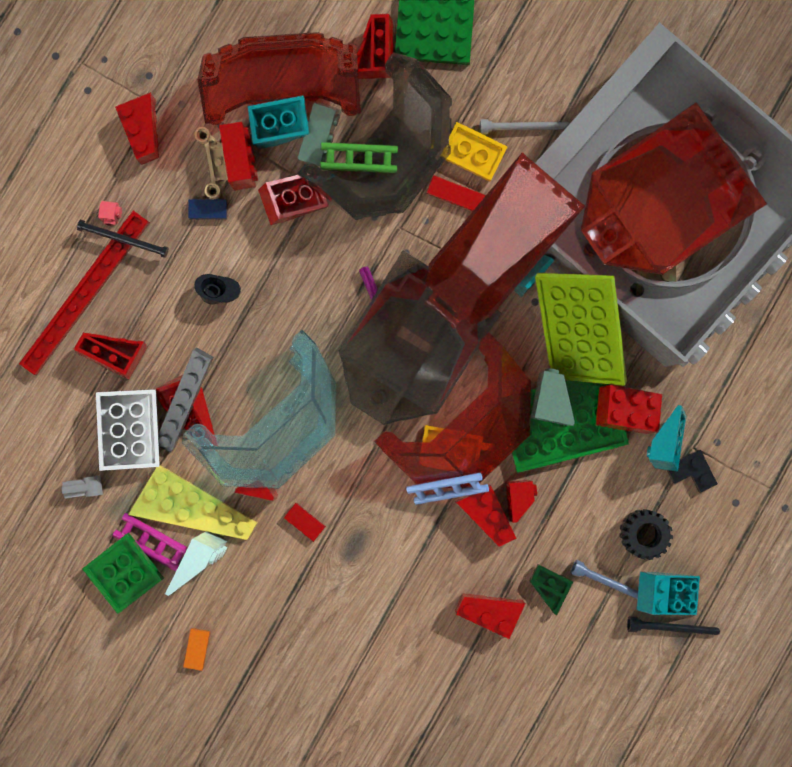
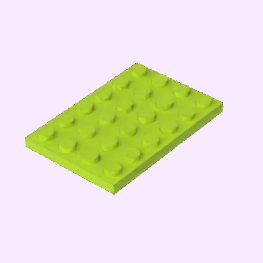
[535,273,627,386]

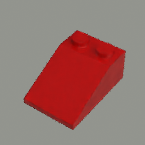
[258,171,328,225]

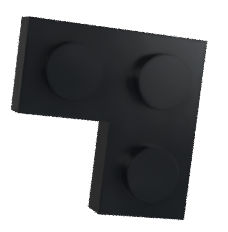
[667,450,718,493]

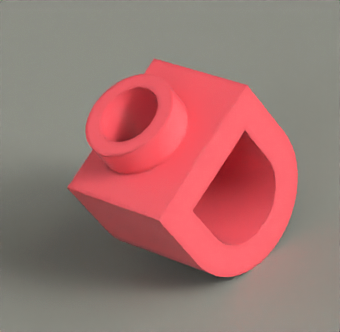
[98,201,122,226]

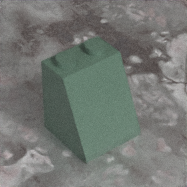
[530,368,575,426]

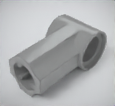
[62,475,103,498]

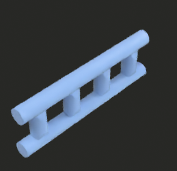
[406,473,489,505]

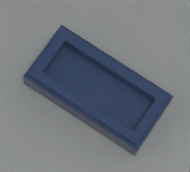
[188,199,227,219]

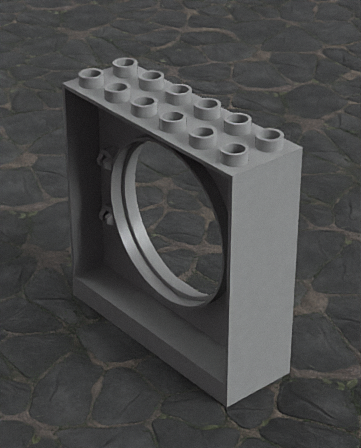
[494,22,792,367]

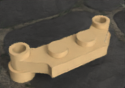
[195,127,228,200]

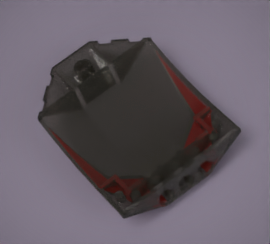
[338,250,501,425]

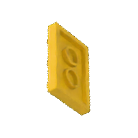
[440,122,507,182]

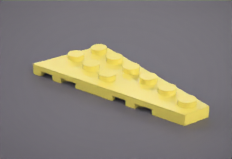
[128,465,258,540]

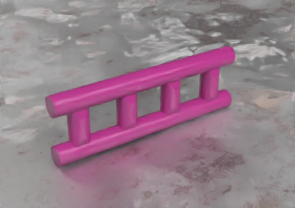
[112,513,188,572]

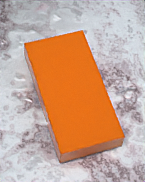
[183,628,211,671]

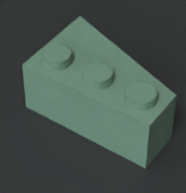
[298,102,342,166]

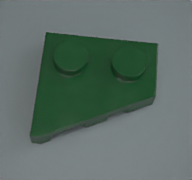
[529,564,573,615]

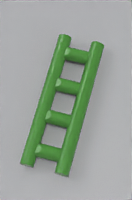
[320,142,398,173]

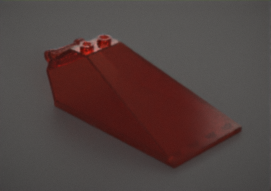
[424,153,586,329]

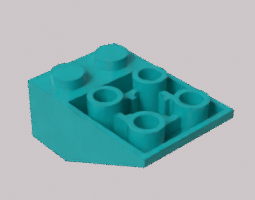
[637,571,700,615]

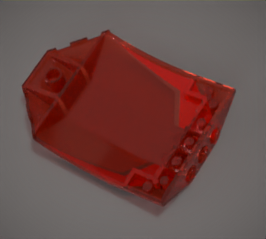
[581,102,767,275]

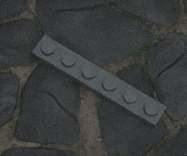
[158,348,214,453]

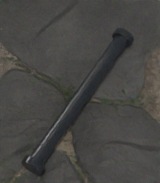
[77,219,169,258]

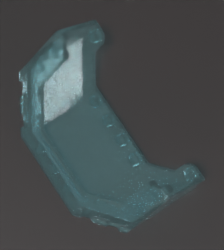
[182,330,336,489]

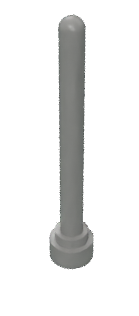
[479,119,570,135]

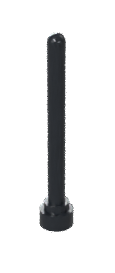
[627,616,720,635]

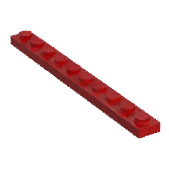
[19,210,150,376]

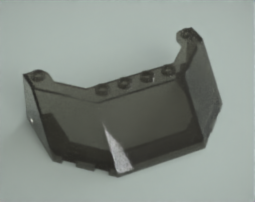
[297,52,452,220]

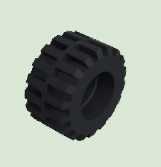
[619,509,673,560]

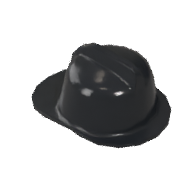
[194,274,241,305]

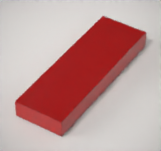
[427,175,487,214]

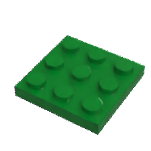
[82,533,164,614]

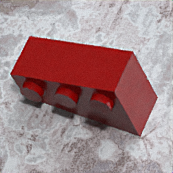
[115,92,159,165]
[74,332,148,380]

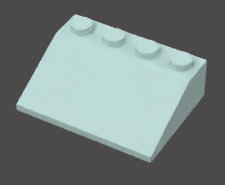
[165,531,228,596]

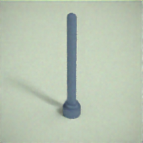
[570,560,638,599]

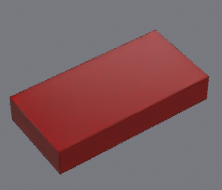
[284,503,326,542]

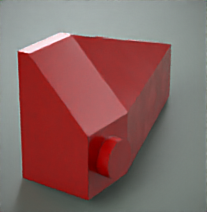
[154,375,218,452]

